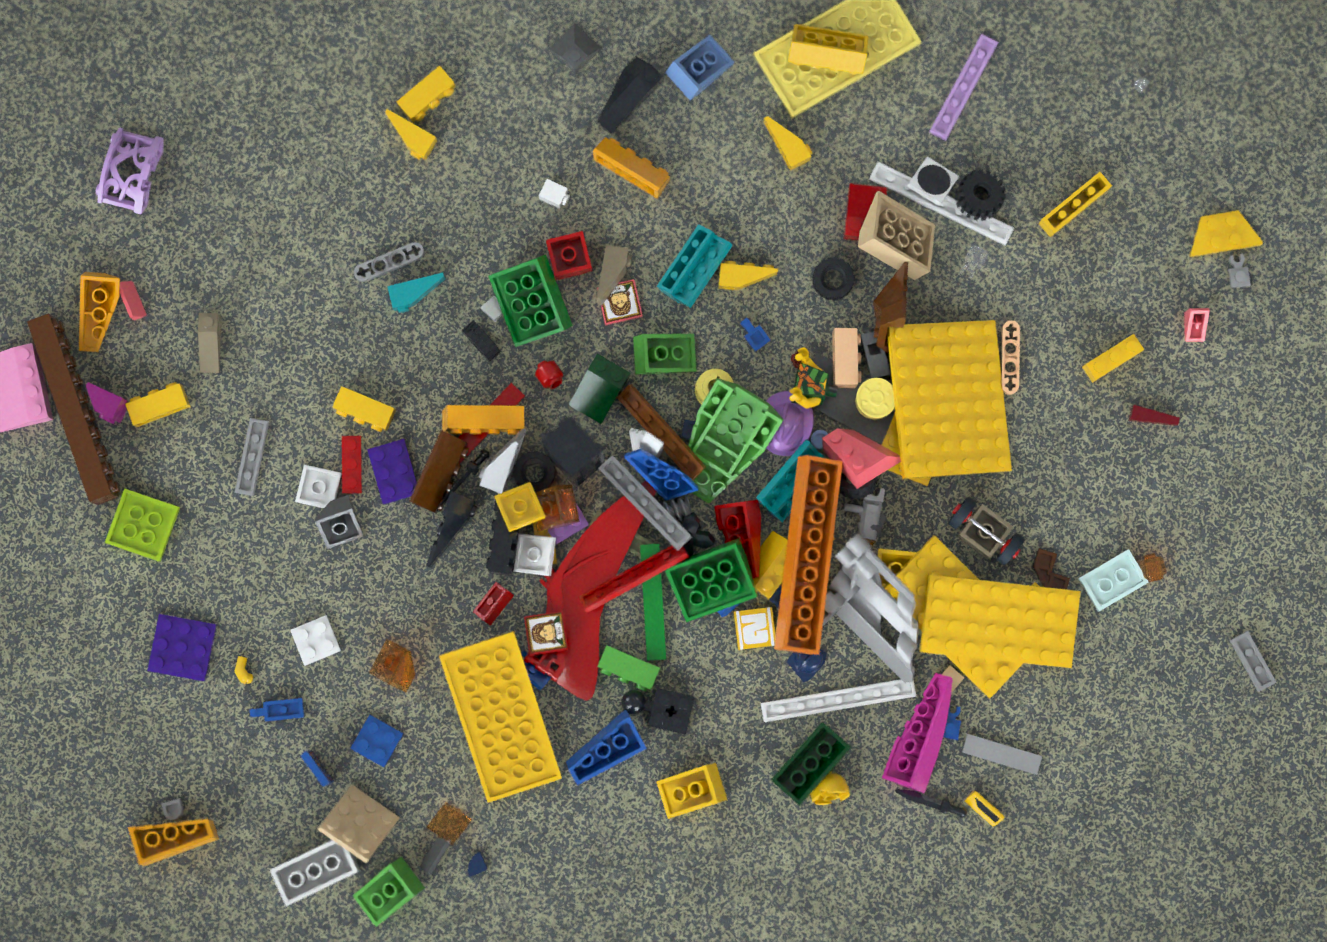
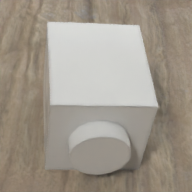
[539,179,570,209]

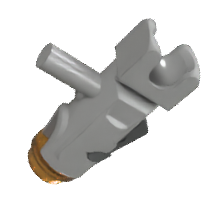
[844,488,886,549]

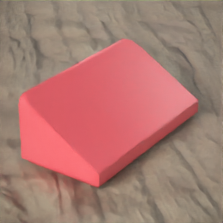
[120,281,147,321]

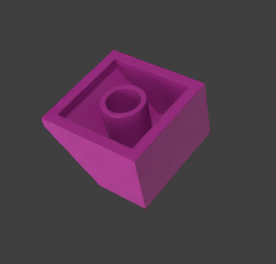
[86,382,129,424]

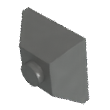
[549,23,602,75]
[315,495,364,549]

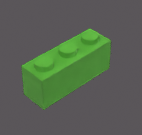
[598,645,660,692]

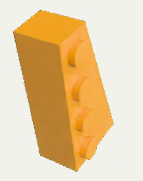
[442,405,524,435]
[128,819,219,866]

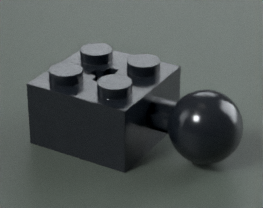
[621,688,695,735]

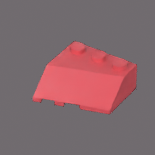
[822,428,901,489]

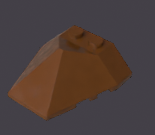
[873,262,908,354]

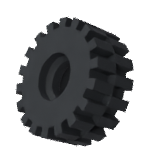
[955,169,1006,221]

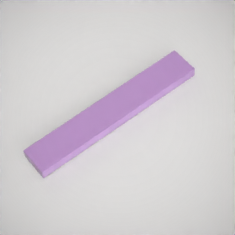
[929,34,998,141]

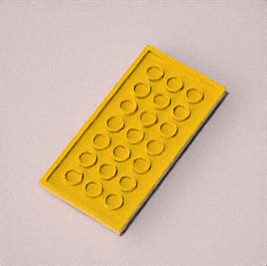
[884,535,1023,699]
[920,574,1081,668]
[439,631,562,803]

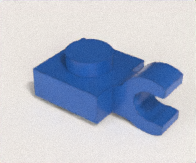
[740,318,771,352]

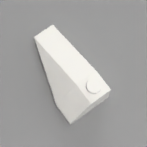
[629,428,663,458]

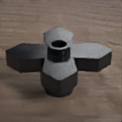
[682,512,715,556]

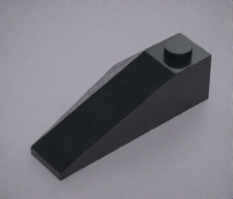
[597,56,663,135]
[426,491,477,568]

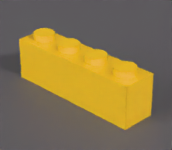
[1038,172,1112,238]

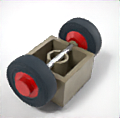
[948,497,1025,565]

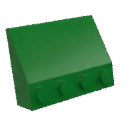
[488,254,573,347]
[665,538,758,622]

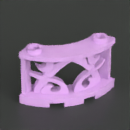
[96,127,164,214]

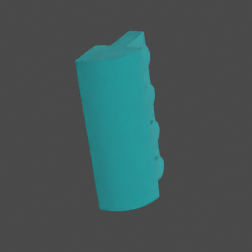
[657,224,733,308]
[756,440,826,523]

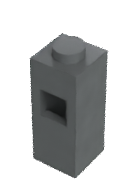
[861,328,890,379]

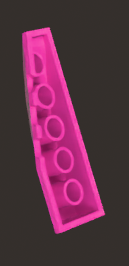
[882,673,953,793]

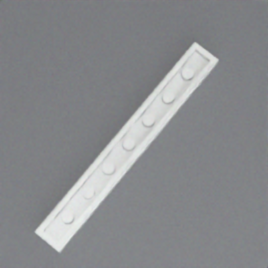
[869,162,1014,245]
[761,679,916,722]

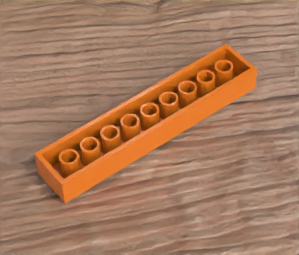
[774,455,842,655]

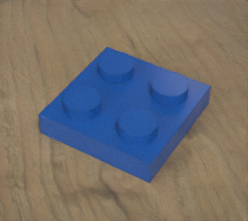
[350,715,404,767]

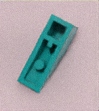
[387,273,445,313]

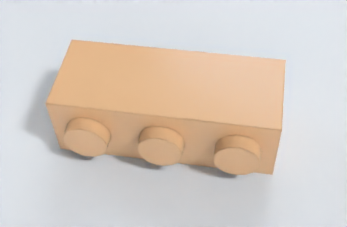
[832,328,861,388]

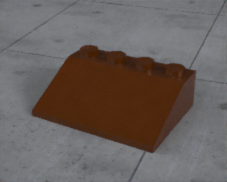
[409,430,469,514]

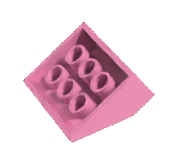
[0,343,53,432]

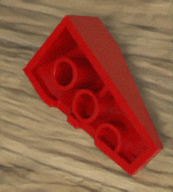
[714,499,761,578]

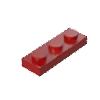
[342,436,362,494]

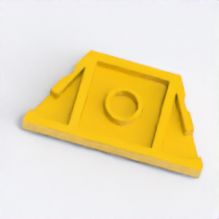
[1190,210,1263,257]

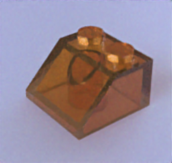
[535,484,580,532]

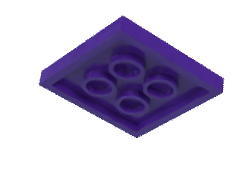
[147,614,217,682]

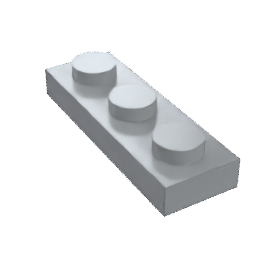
[1229,631,1276,692]

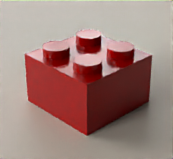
[546,231,592,281]

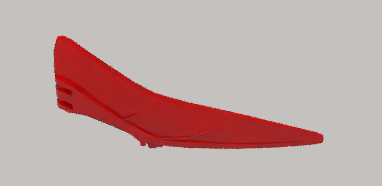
[523,481,657,701]

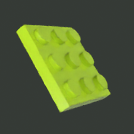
[105,488,180,562]

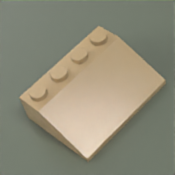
[858,191,935,280]

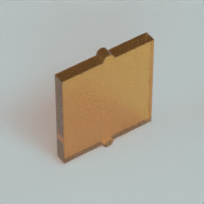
[427,802,472,845]

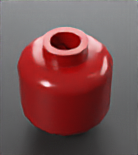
[535,360,563,389]

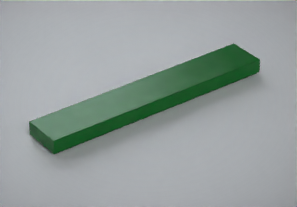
[640,544,666,661]

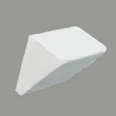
[481,296,503,322]

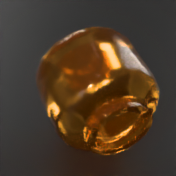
[1139,553,1167,582]

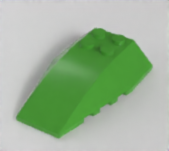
[680,379,784,504]

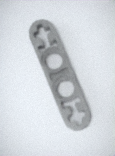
[354,242,424,282]

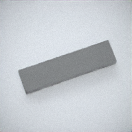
[234,418,269,496]
[962,734,1042,775]

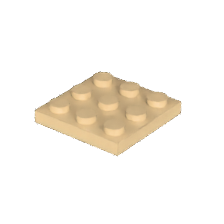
[318,785,400,863]

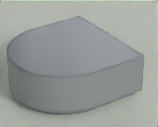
[161,798,184,820]

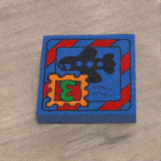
[301,750,334,786]

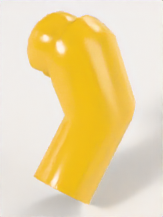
[235,656,253,684]

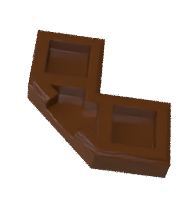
[1033,548,1070,589]

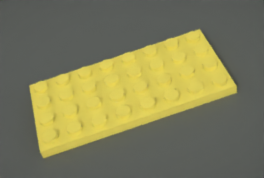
[753,0,921,118]

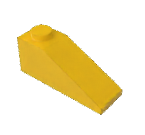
[385,109,437,160]
[764,116,812,171]

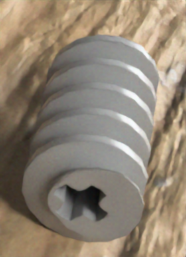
[663,495,692,522]

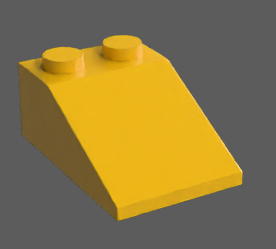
[656,763,727,819]

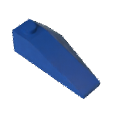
[624,448,699,501]

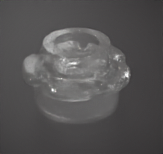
[1133,76,1150,93]

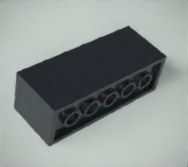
[541,415,604,488]

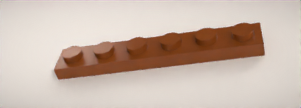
[617,384,706,481]

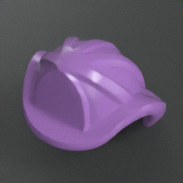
[765,391,814,456]

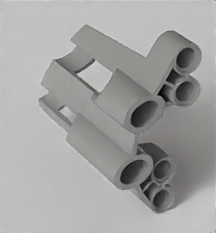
[822,533,918,683]

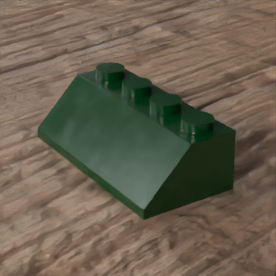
[771,721,852,806]

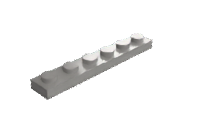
[598,455,692,550]

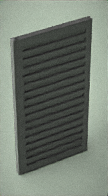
[812,353,895,445]

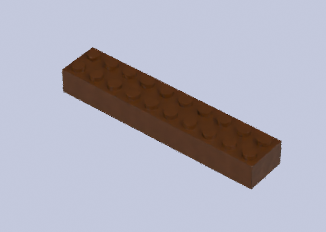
[27,313,120,505]

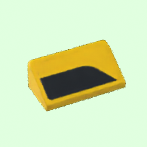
[964,791,1005,826]

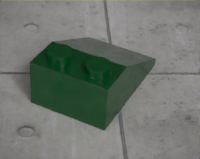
[569,353,630,424]

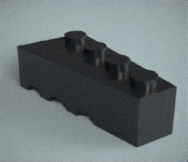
[486,500,519,576]

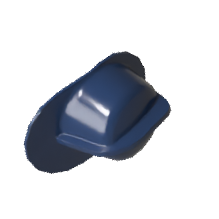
[787,649,827,682]

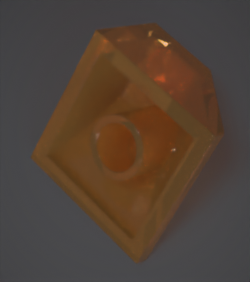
[369,639,415,693]

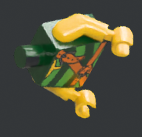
[789,347,838,409]

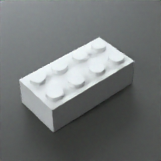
[270,840,361,906]

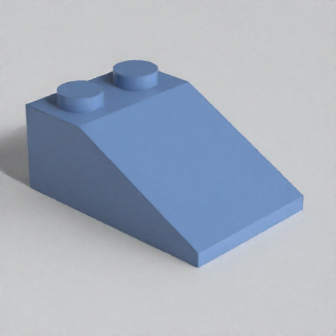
[665,35,735,100]

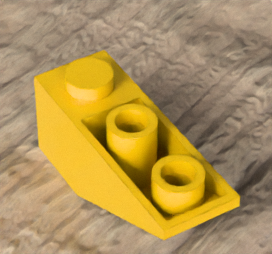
[718,261,778,290]

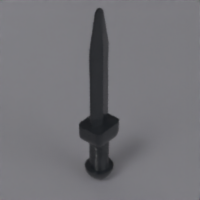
[440,450,490,505]
[895,789,967,818]

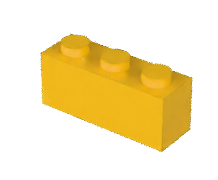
[396,66,456,123]
[1082,334,1144,383]
[125,382,191,427]
[332,386,396,432]

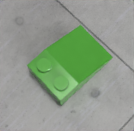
[633,334,697,375]
[353,857,425,927]

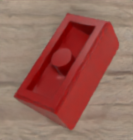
[473,582,514,626]

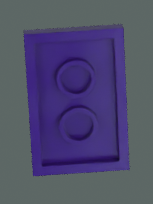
[367,439,417,505]

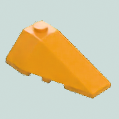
[79,272,120,352]

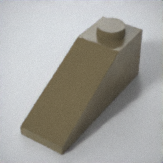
[597,245,632,306]
[198,313,222,373]

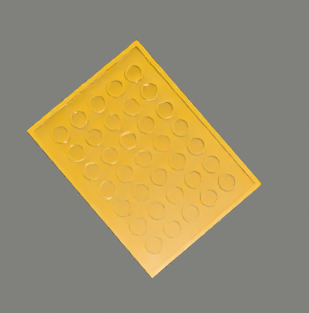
[887,320,1012,479]

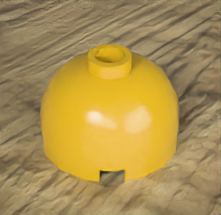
[810,771,850,805]

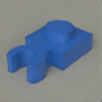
[943,705,961,740]

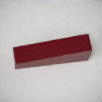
[1128,405,1180,426]

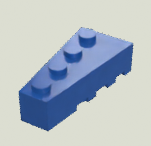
[566,710,647,785]

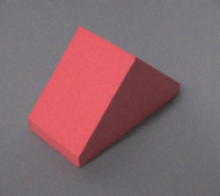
[1184,308,1210,342]

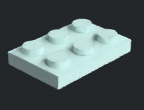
[1078,549,1149,612]

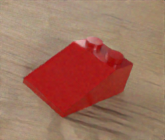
[843,183,887,241]

